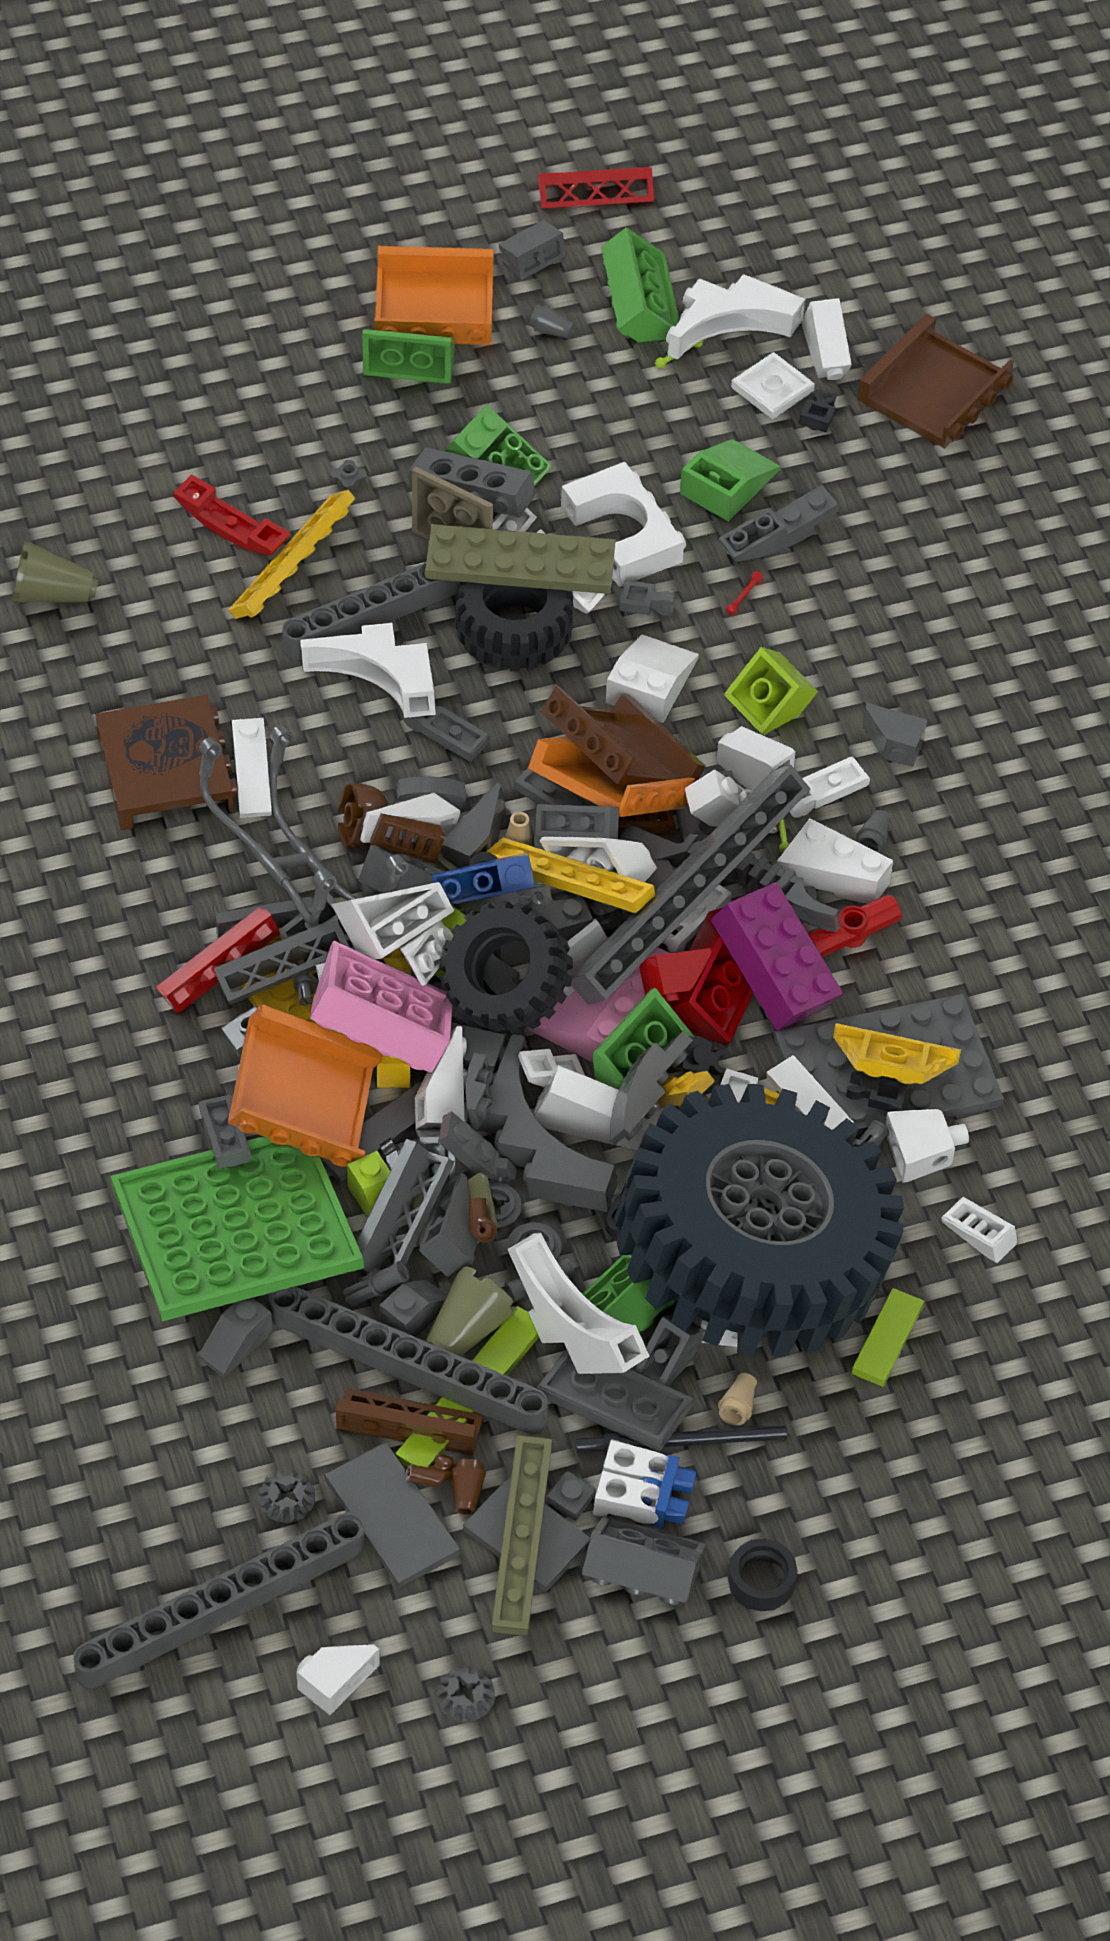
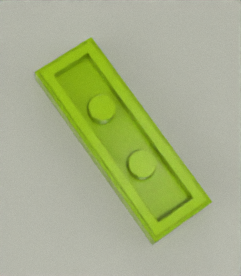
[852,1288,924,1387]

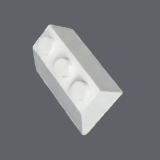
[540,837,657,882]

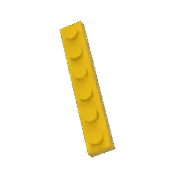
[228,490,355,619]
[486,837,656,913]

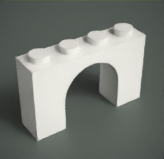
[561,462,686,587]

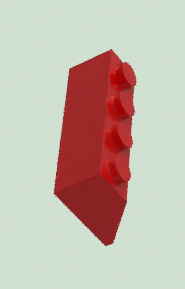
[669,908,754,1045]

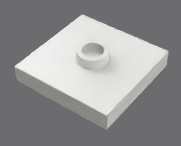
[731,352,815,420]

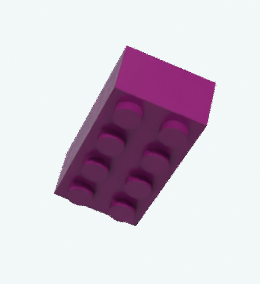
[711,882,843,1031]

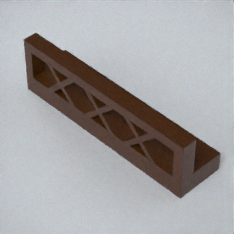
[335,1388,484,1456]

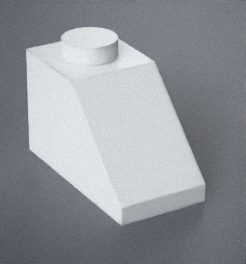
[297,1644,379,1715]

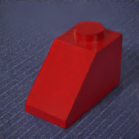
[639,948,711,1004]

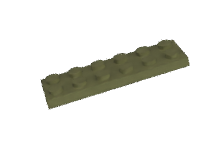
[425,524,616,594]

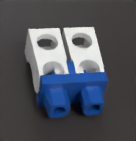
[593,1440,696,1529]

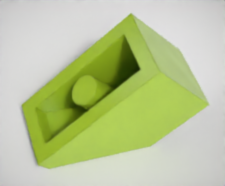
[347,1151,408,1225]

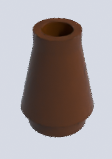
[451,1459,486,1515]

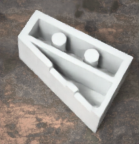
[777,818,893,904]
[331,882,454,960]

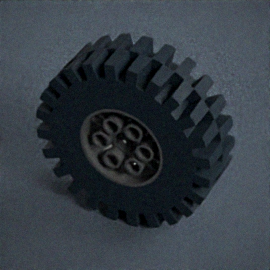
[615,1084,904,1357]

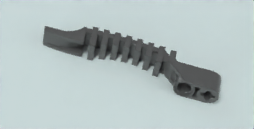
[618,826,841,932]

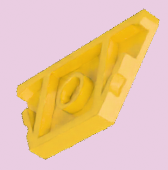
[833,1023,961,1084]

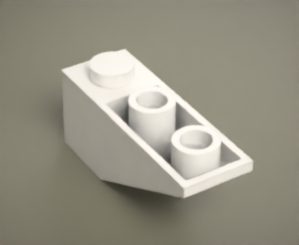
[685,770,778,834]
[360,793,460,843]
[399,920,453,986]
[415,1026,468,1130]

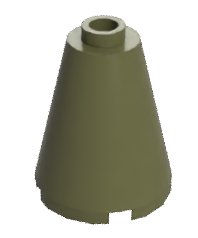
[11,541,99,603]
[426,1266,517,1356]

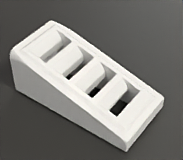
[941,1197,1017,1263]

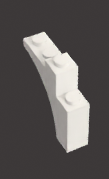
[666,274,805,359]
[300,623,435,718]
[508,1233,649,1374]

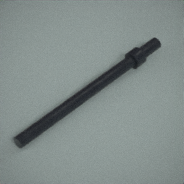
[575,1425,787,1454]

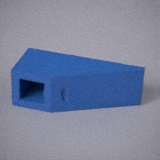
[432,852,535,905]

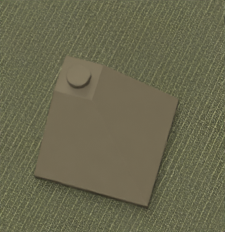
[412,466,493,540]

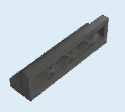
[214,918,350,1005]
[357,1139,454,1275]

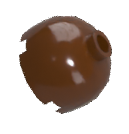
[338,783,389,847]

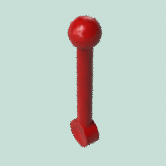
[726,572,763,616]

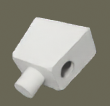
[885,1109,969,1183]

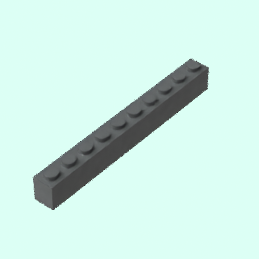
[571,765,811,1005]

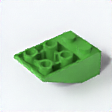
[444,404,552,486]
[680,439,781,522]

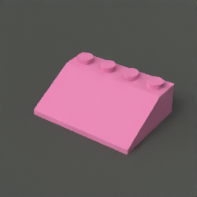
[527,938,669,1063]
[310,941,452,1073]

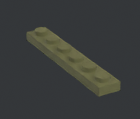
[491,1435,552,1636]

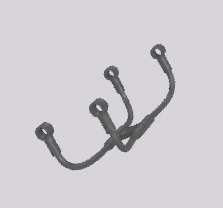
[199,725,409,924]

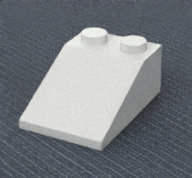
[606,635,699,723]

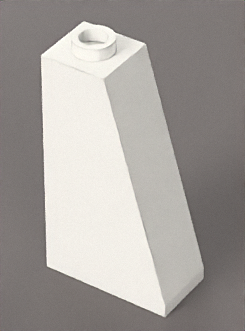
[533,1065,664,1150]

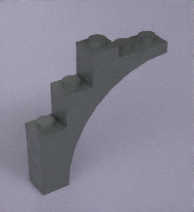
[468,1034,617,1212]

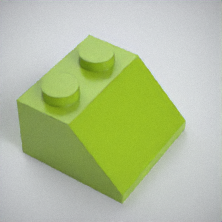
[723,647,818,735]

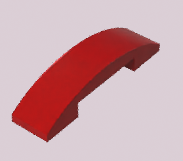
[173,474,290,555]

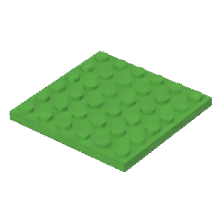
[110,1137,364,1322]

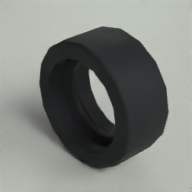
[728,1538,798,1612]

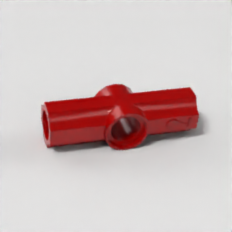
[807,894,902,958]

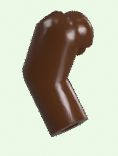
[469,1198,497,1243]
[406,1454,454,1487]

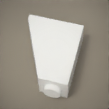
[801,298,852,380]
[717,726,796,792]

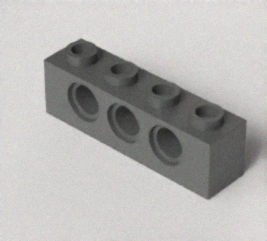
[409,447,536,518]

